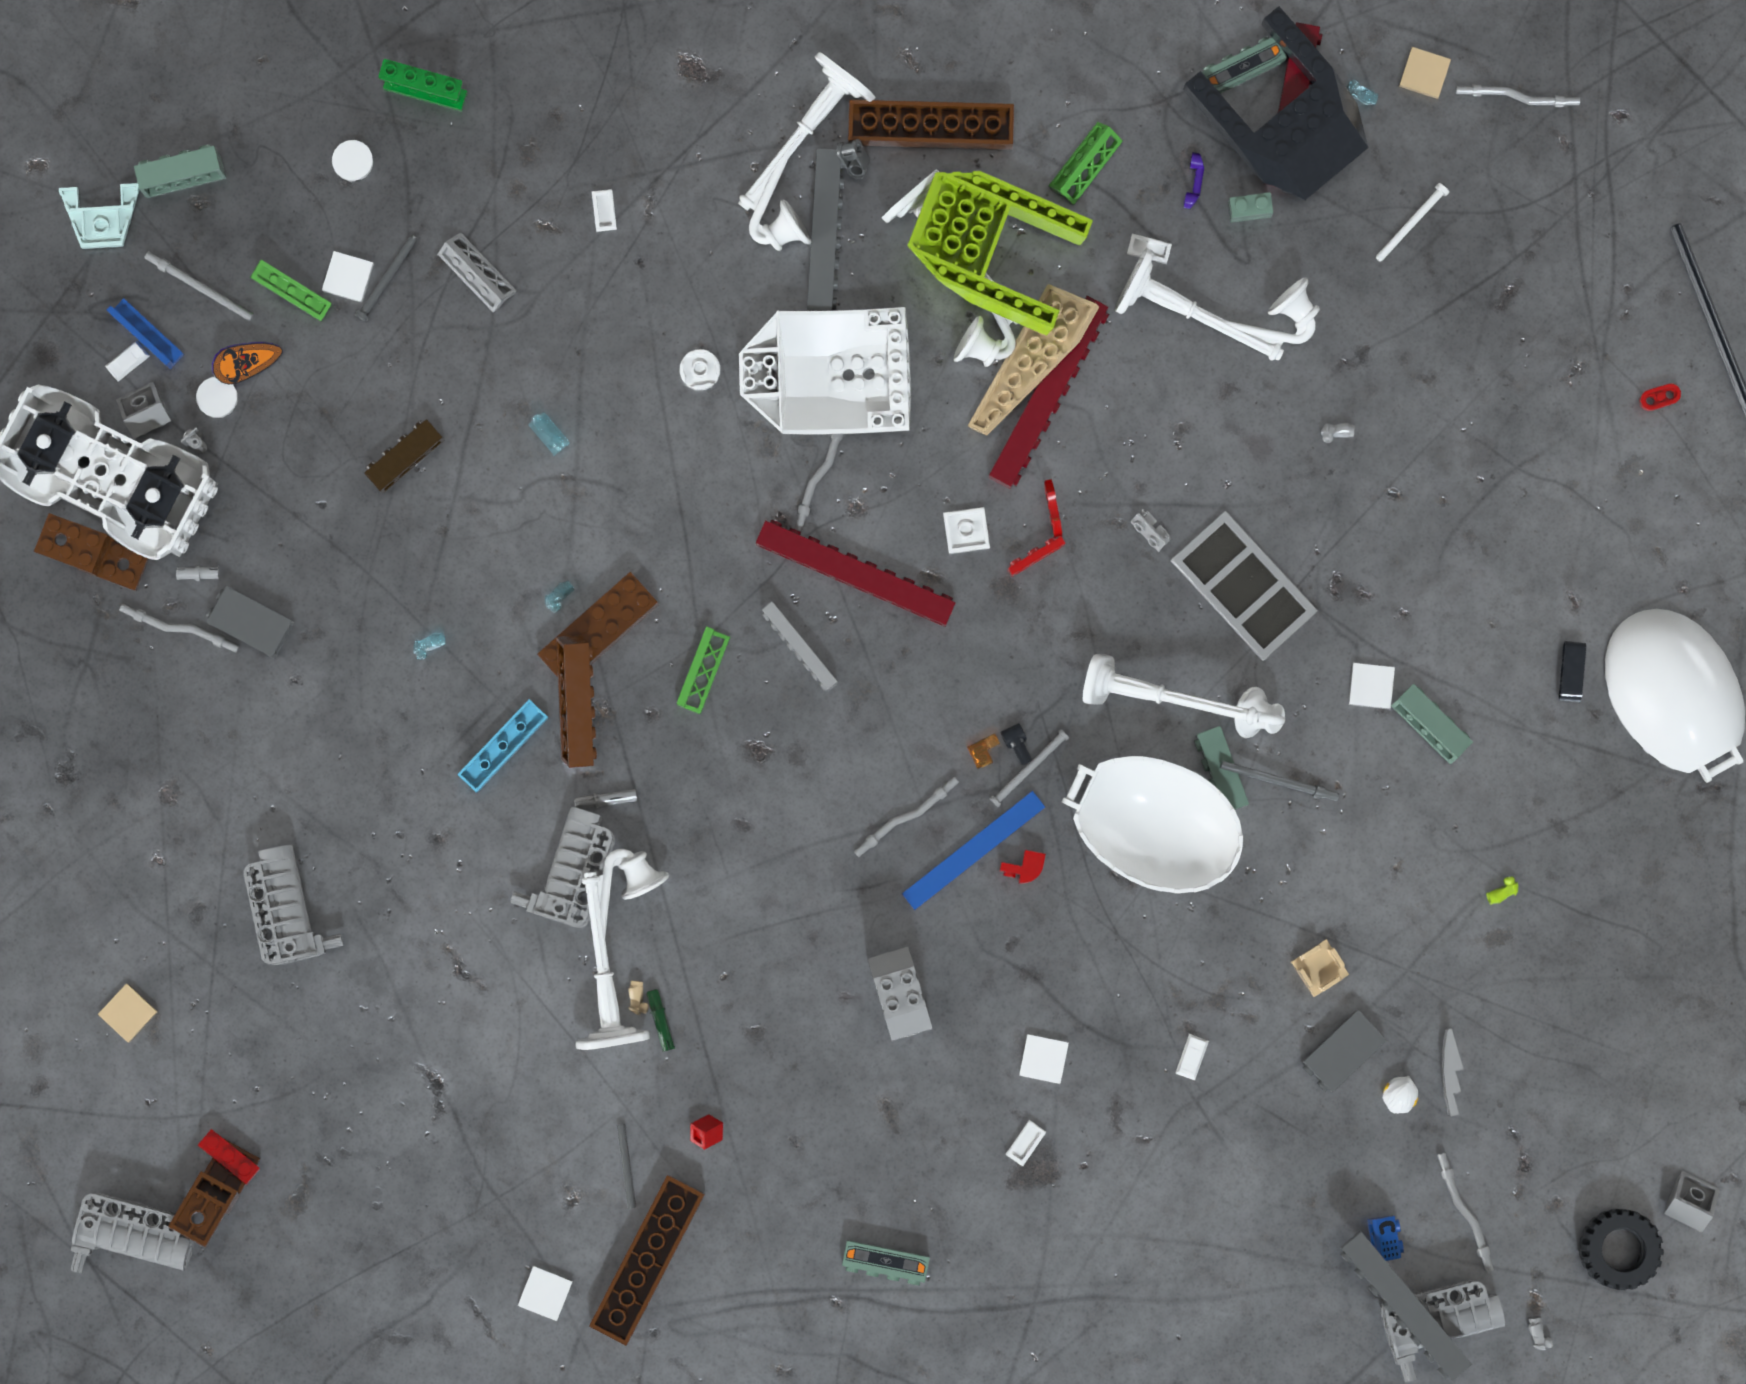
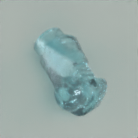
[1346,80,1379,105]
[545,580,575,612]
[413,633,446,659]

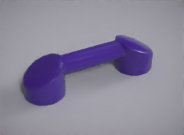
[1184,152,1204,209]

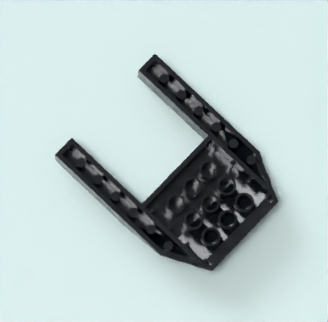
[1183,6,1369,201]

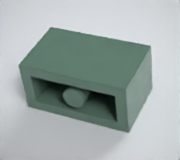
[1228,192,1273,223]

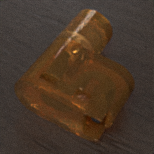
[967,733,1000,769]

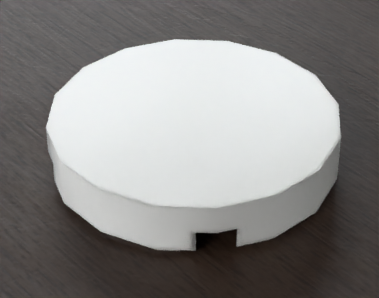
[332,140,373,182]
[680,349,721,390]
[196,377,238,418]

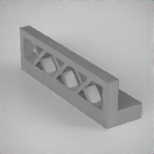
[438,233,517,313]

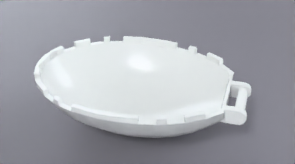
[1604,609,1745,783]
[1062,756,1243,894]

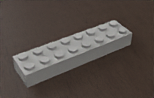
[762,602,838,692]

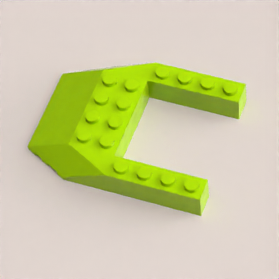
[907,171,1093,336]

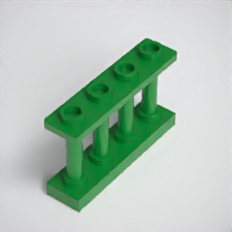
[378,59,468,111]

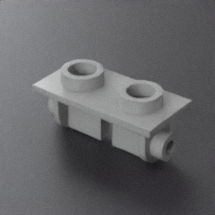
[181,427,207,454]
[1130,509,1172,552]

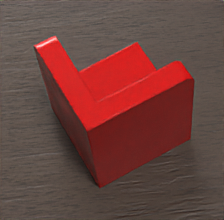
[690,1114,723,1150]

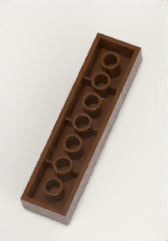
[848,100,1014,150]
[589,1175,705,1346]

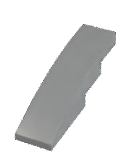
[1441,1028,1464,1116]

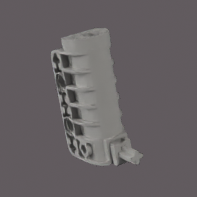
[510,807,615,928]
[244,845,344,965]
[70,1193,195,1273]
[1380,1280,1505,1382]

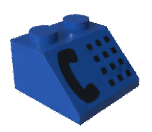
[1367,1215,1404,1261]

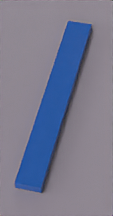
[902,791,1045,910]

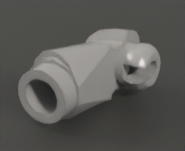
[1321,422,1355,443]
[1528,1317,1553,1350]

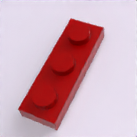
[1008,536,1066,577]
[198,1129,260,1185]

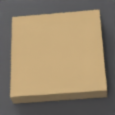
[1399,47,1451,99]
[98,983,158,1043]

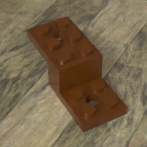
[34,513,149,591]
[168,1139,261,1248]

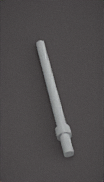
[145,251,254,321]

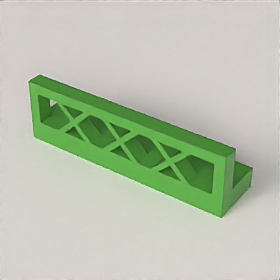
[1049,122,1123,205]
[676,626,730,714]

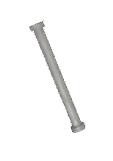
[989,729,1069,807]

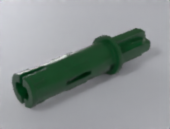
[646,989,675,1052]

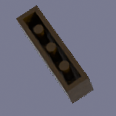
[364,419,445,494]

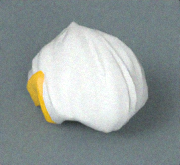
[1382,1076,1418,1114]

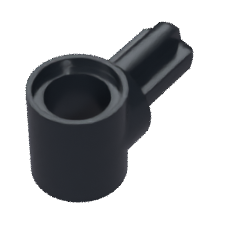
[1000,723,1032,765]

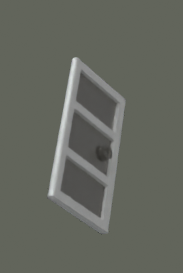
[1170,511,1318,661]

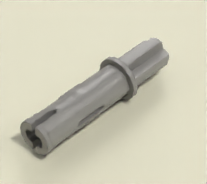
[574,789,637,809]

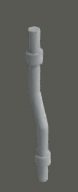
[1456,84,1580,107]
[794,434,844,532]
[119,604,240,653]
[854,777,959,857]
[1437,1153,1494,1273]

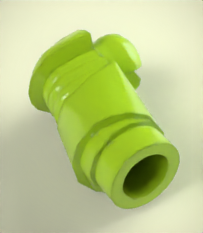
[1486,876,1519,905]

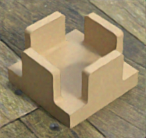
[1291,939,1349,997]

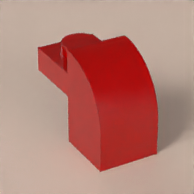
[1000,850,1046,884]

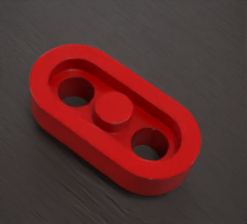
[1639,383,1681,411]

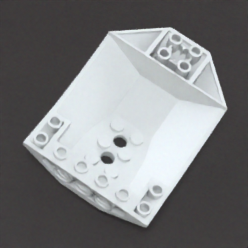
[739,307,911,435]

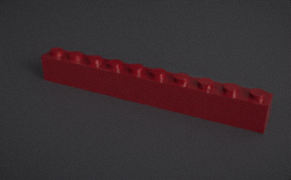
[989,296,1110,490]
[755,520,956,627]

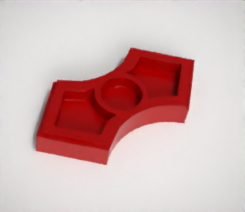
[1044,479,1063,537]

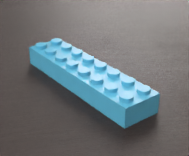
[457,699,549,793]

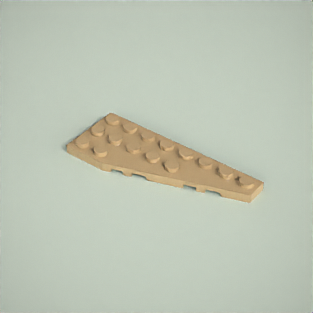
[968,284,1099,436]

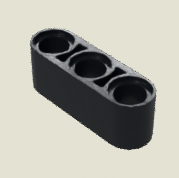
[1559,641,1586,703]

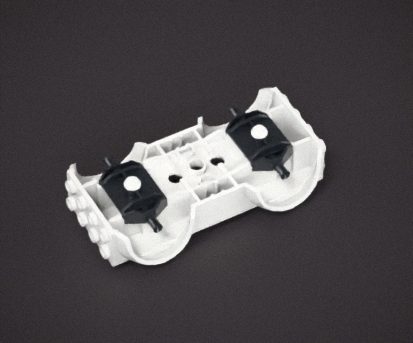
[0,384,218,560]

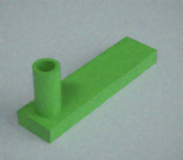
[250,260,332,321]

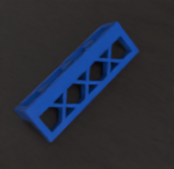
[107,298,184,369]

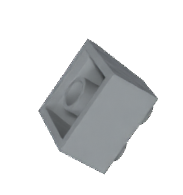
[116,382,171,439]
[1664,1171,1720,1232]

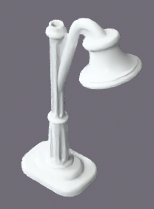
[738,52,876,251]
[882,169,1018,367]
[1114,247,1320,361]
[1083,654,1285,738]
[575,848,669,1050]

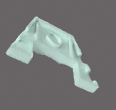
[59,183,139,249]

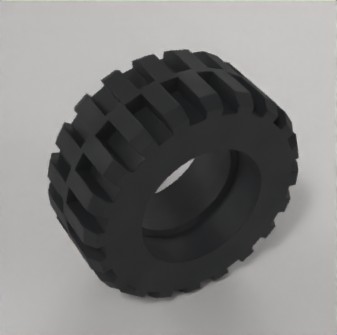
[1579,1209,1664,1290]

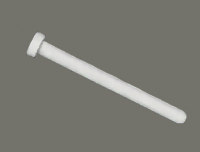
[1376,183,1449,262]

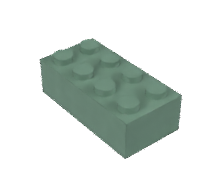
[134,145,226,198]

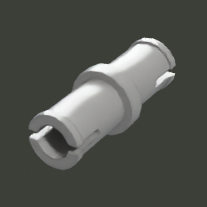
[176,565,219,581]

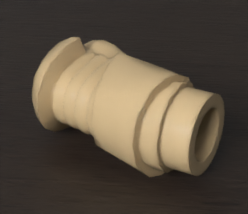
[628,981,649,1015]

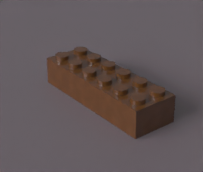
[537,572,659,678]
[556,635,597,768]

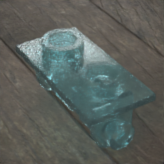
[528,412,570,456]

